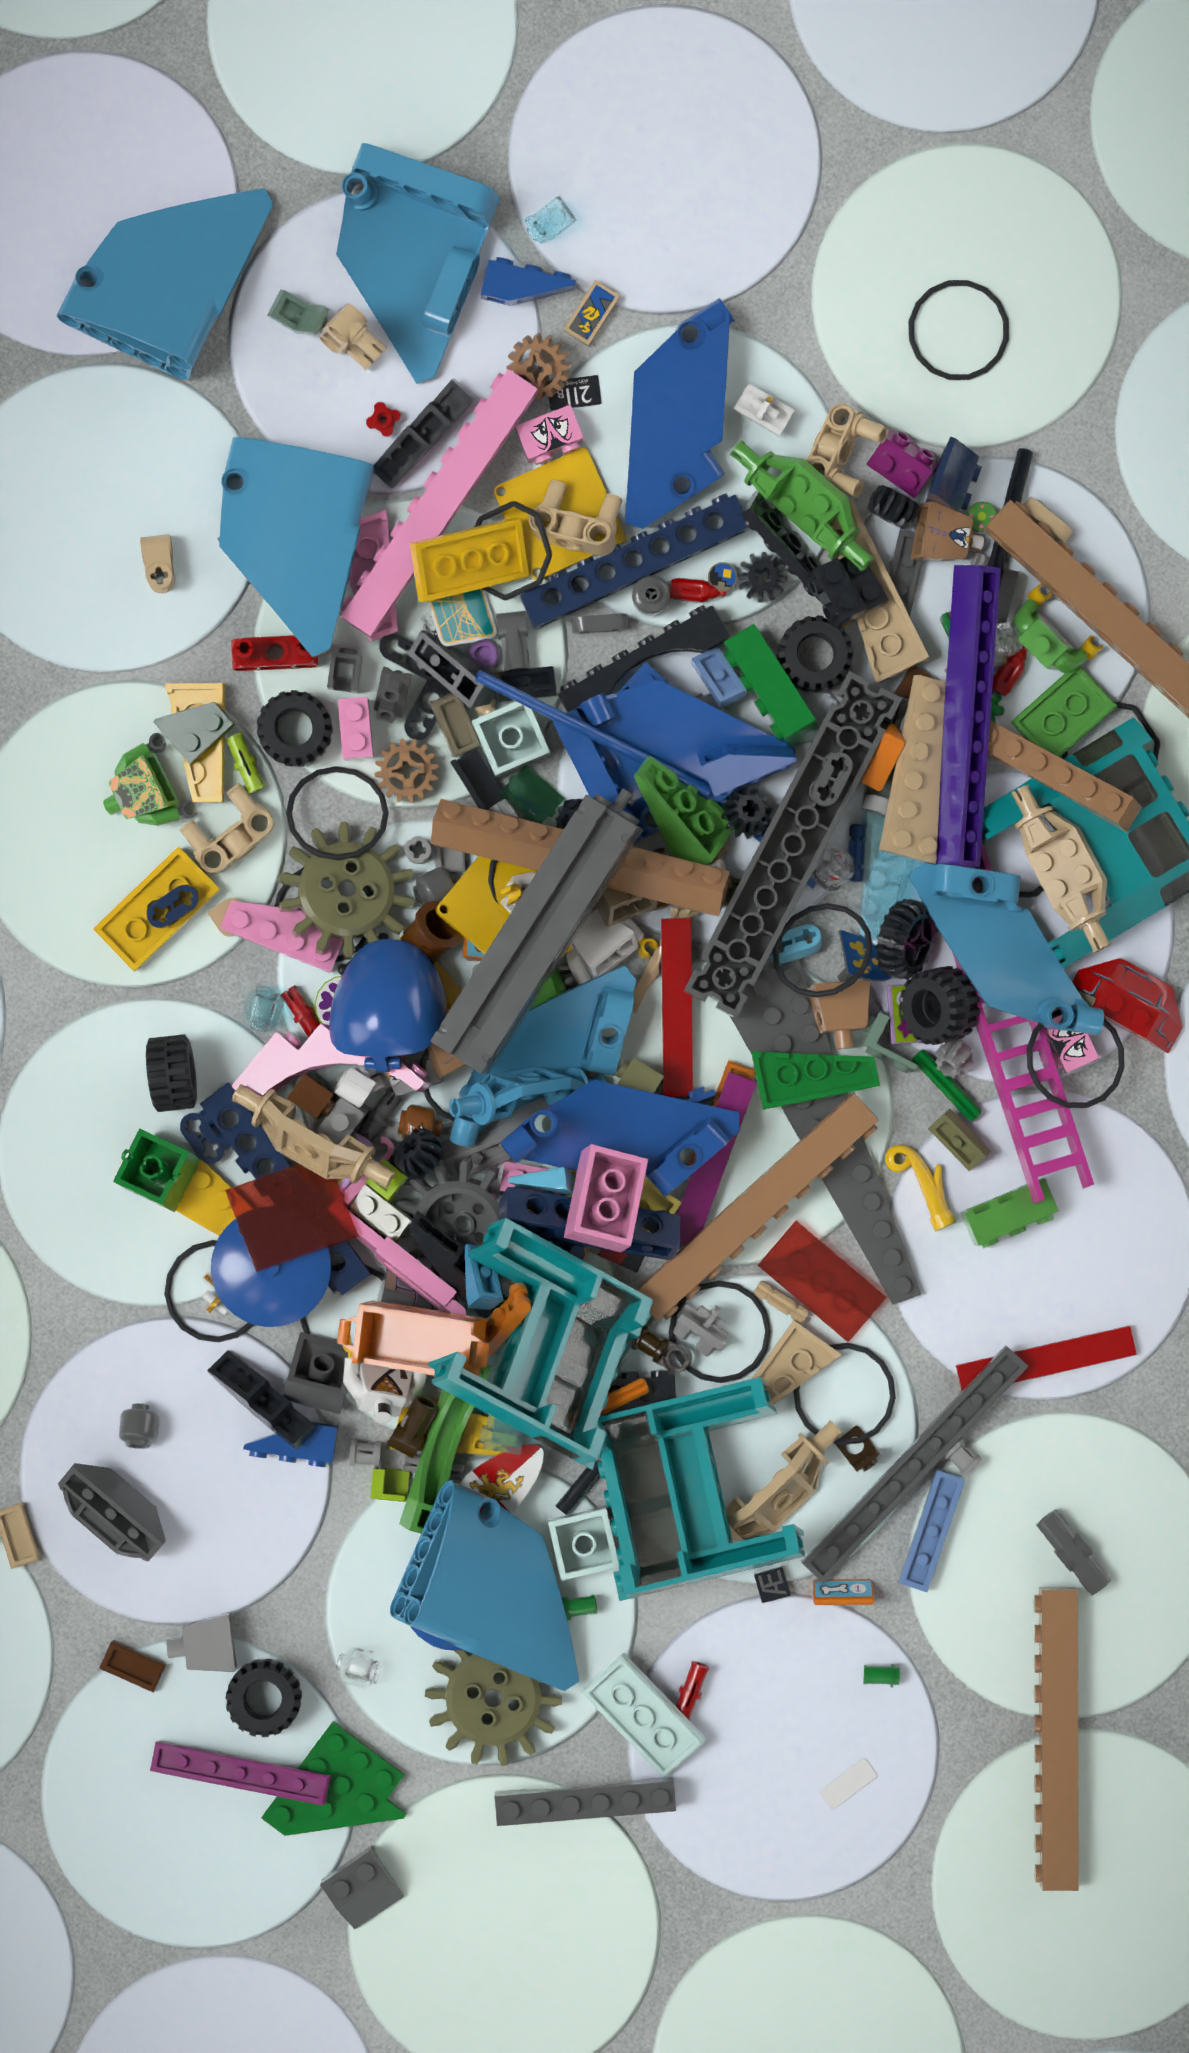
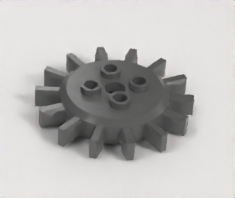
[396,1157,504,1277]

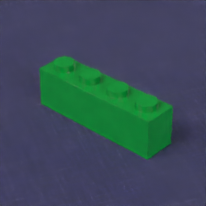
[723,624,819,747]

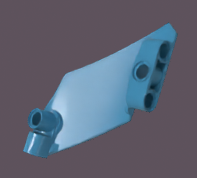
[908,863,1104,1035]
[449,965,636,1147]

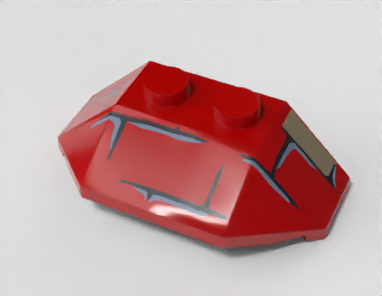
[1072,958,1183,1054]

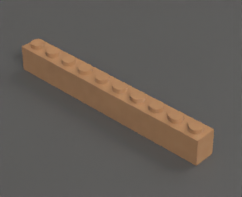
[983,500,1189,718]
[431,799,730,916]
[636,1092,879,1321]
[1034,1587,1079,1891]

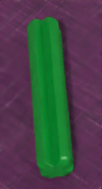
[912,1049,981,1122]

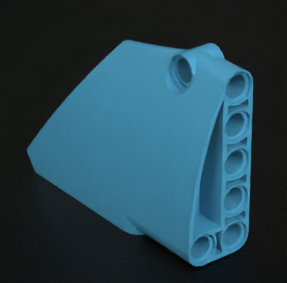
[219,437,374,657]

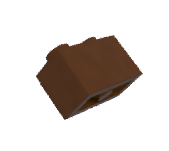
[287,1074,337,1119]

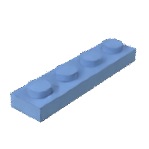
[898,1469,965,1593]

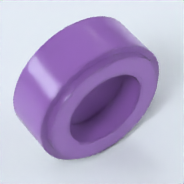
[469,640,499,669]

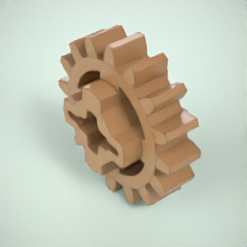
[506,333,572,399]
[374,738,439,803]

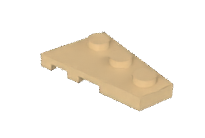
[752,1320,842,1405]

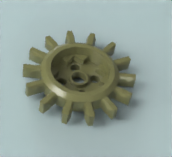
[278,822,415,960]
[425,1650,562,1766]

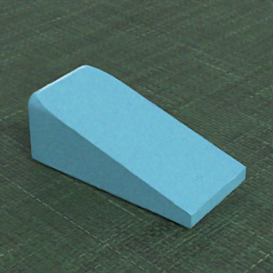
[508,1167,575,1195]

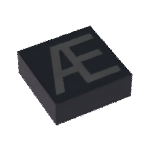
[754,1566,791,1603]

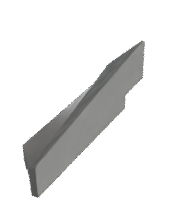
[441,1096,550,1178]

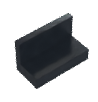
[450,748,507,810]

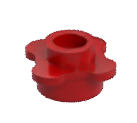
[366,402,401,437]

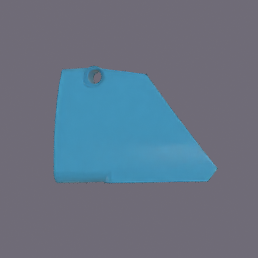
[336,143,500,384]
[56,188,273,380]
[390,1481,579,1691]

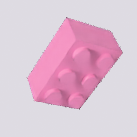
[564,1144,648,1252]

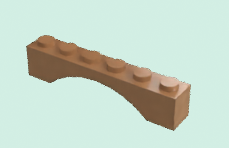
[988,720,1142,833]

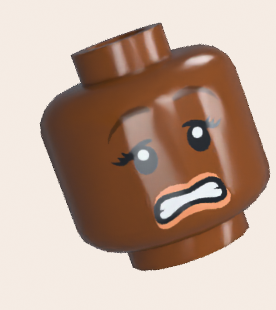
[398,1104,442,1139]

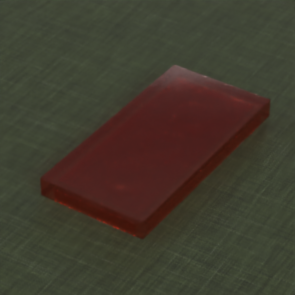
[757,1220,887,1342]

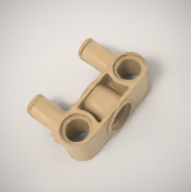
[319,304,387,371]
[807,403,888,498]
[529,480,623,556]
[179,783,275,874]

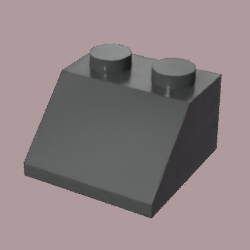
[283,1332,348,1414]
[320,1846,404,1930]

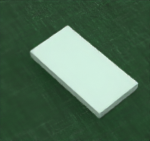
[581,1653,706,1779]

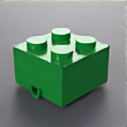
[113,1128,201,1213]

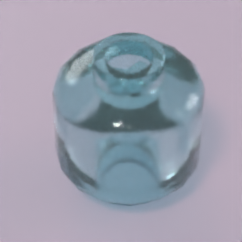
[243,986,284,1032]

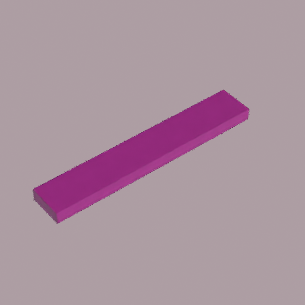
[676,1072,757,1245]
[150,1741,331,1806]

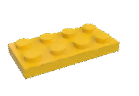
[410,517,529,603]
[93,846,221,972]

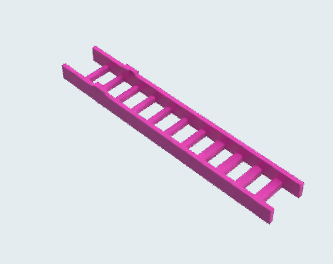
[927,844,1095,1204]

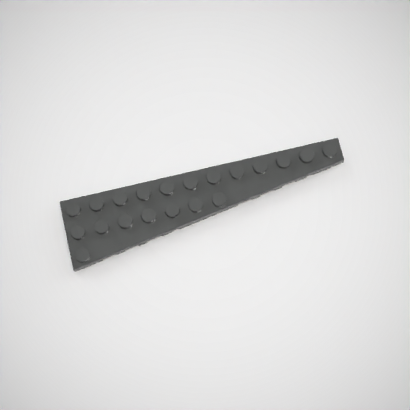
[730,959,921,1305]

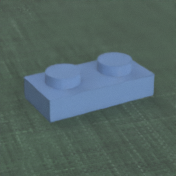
[691,646,746,708]

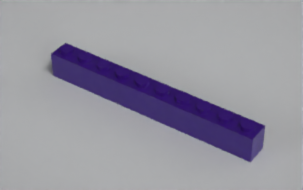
[935,565,1001,867]

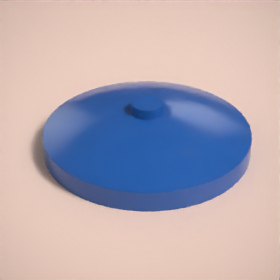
[211,1207,331,1327]

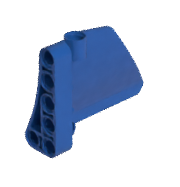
[552,680,796,843]

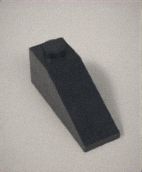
[407,630,503,708]

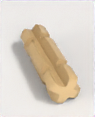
[754,1281,809,1323]

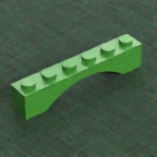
[399,1364,491,1534]

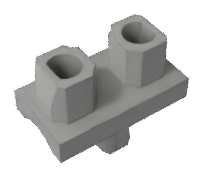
[673,1302,729,1357]

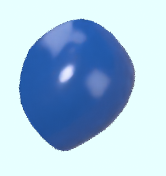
[329,939,447,1072]

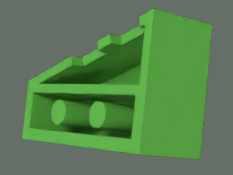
[960,1178,1059,1248]

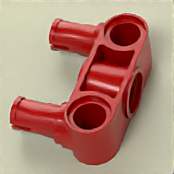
[231,635,319,671]

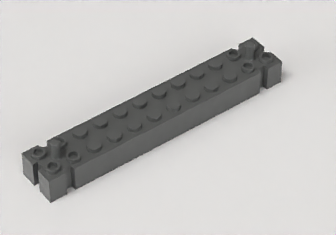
[683,671,902,1019]

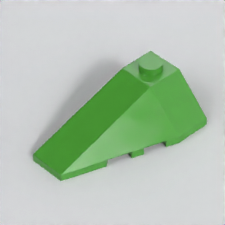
[634,756,734,865]

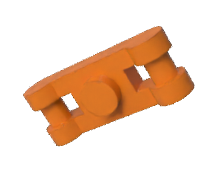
[484,1283,531,1356]

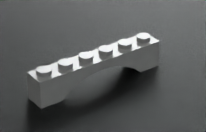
[494,1777,676,1826]

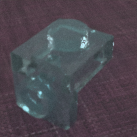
[524,196,577,244]

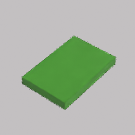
[1011,666,1117,758]

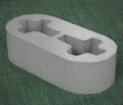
[861,795,889,818]

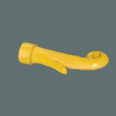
[885,1144,956,1232]

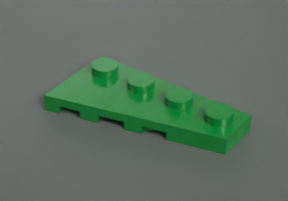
[751,1051,880,1110]

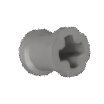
[404,836,432,864]
[944,1437,982,1477]
[350,1439,382,1468]

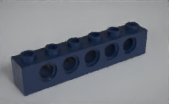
[499,1186,681,1260]

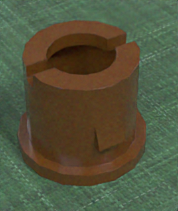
[400,901,464,964]

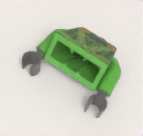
[103,733,198,826]

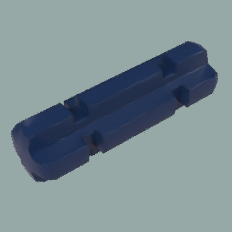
[847,824,866,882]

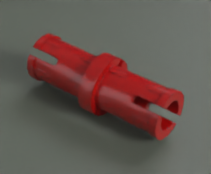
[280,985,320,1038]
[676,1661,710,1721]

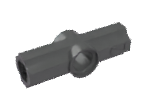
[1036,1509,1112,1596]

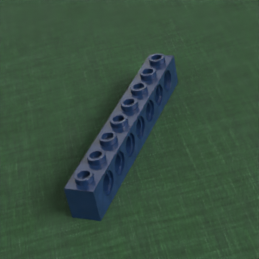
[519,493,750,630]
[199,1082,372,1295]

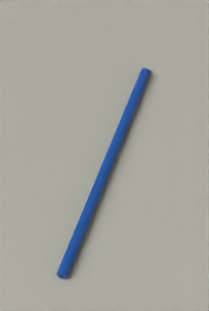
[475,670,711,797]

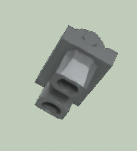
[373,666,412,723]

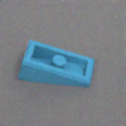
[465,1244,503,1310]

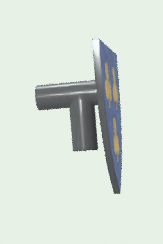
[837,930,894,982]

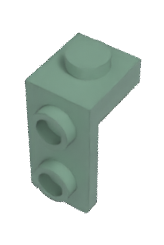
[267,289,329,335]
[862,1012,919,1073]

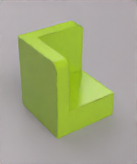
[365,1158,408,1202]
[370,1467,410,1502]

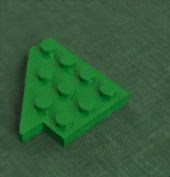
[261,1721,407,1836]

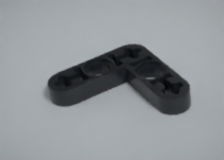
[379,633,451,741]

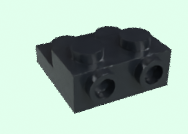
[807,557,889,628]

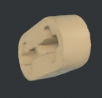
[1024,497,1073,543]

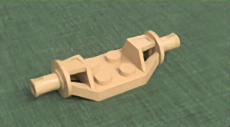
[1011,785,1111,953]
[232,1084,395,1188]
[726,1420,843,1541]

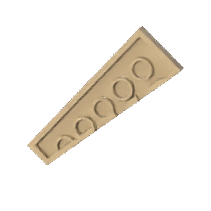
[831,499,930,685]
[879,675,945,864]

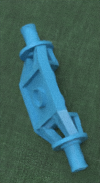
[449,1066,607,1125]

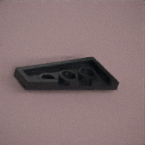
[741,490,821,602]

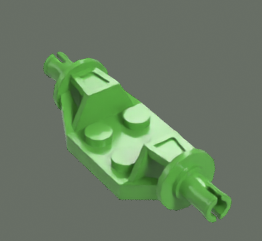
[730,440,874,571]

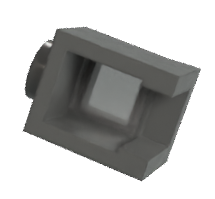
[327,648,363,694]

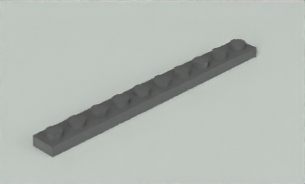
[801,1345,1028,1584]

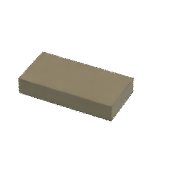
[429,692,481,757]

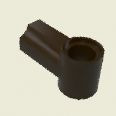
[387,1396,439,1459]

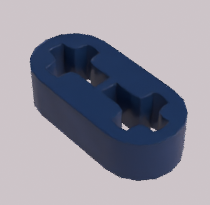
[147,885,199,928]
[180,1113,225,1163]

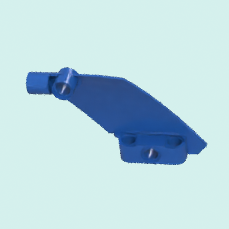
[624,298,735,529]
[500,1080,740,1197]

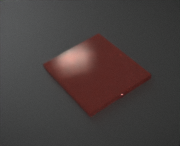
[225,1164,358,1272]

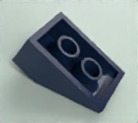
[925,436,982,512]

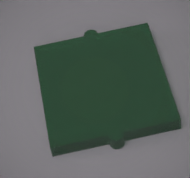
[499,765,565,824]

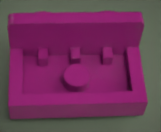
[866,429,939,498]

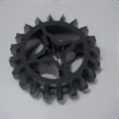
[875,899,937,980]

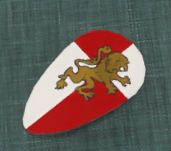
[460,1444,545,1514]

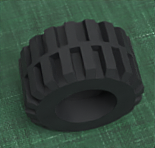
[777,615,853,693]
[256,690,333,767]
[900,966,980,1045]
[145,1034,197,1112]
[225,1659,302,1738]

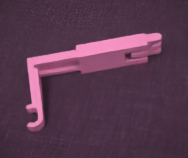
[328,1137,466,1315]

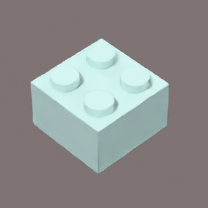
[472,702,550,778]
[548,1506,620,1581]

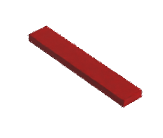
[661,918,693,1097]
[955,1325,1137,1391]

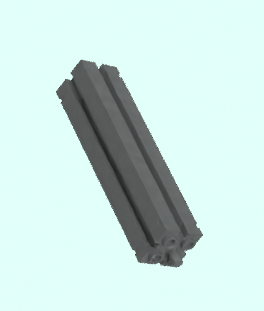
[430,789,644,1074]

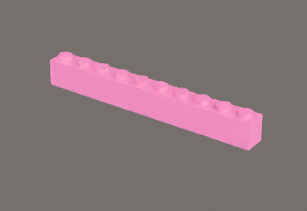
[340,369,538,639]

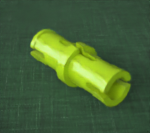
[225,732,266,794]

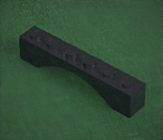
[558,604,730,712]

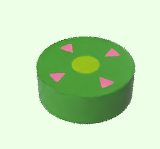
[967,501,996,532]

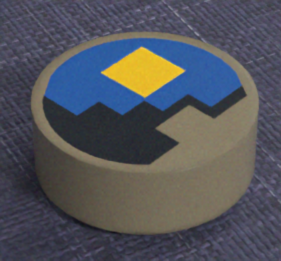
[708,562,737,592]

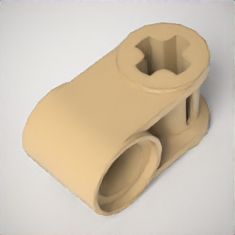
[140,534,175,594]

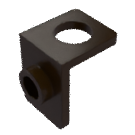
[835,1425,880,1472]

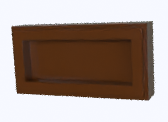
[99,1640,166,1693]

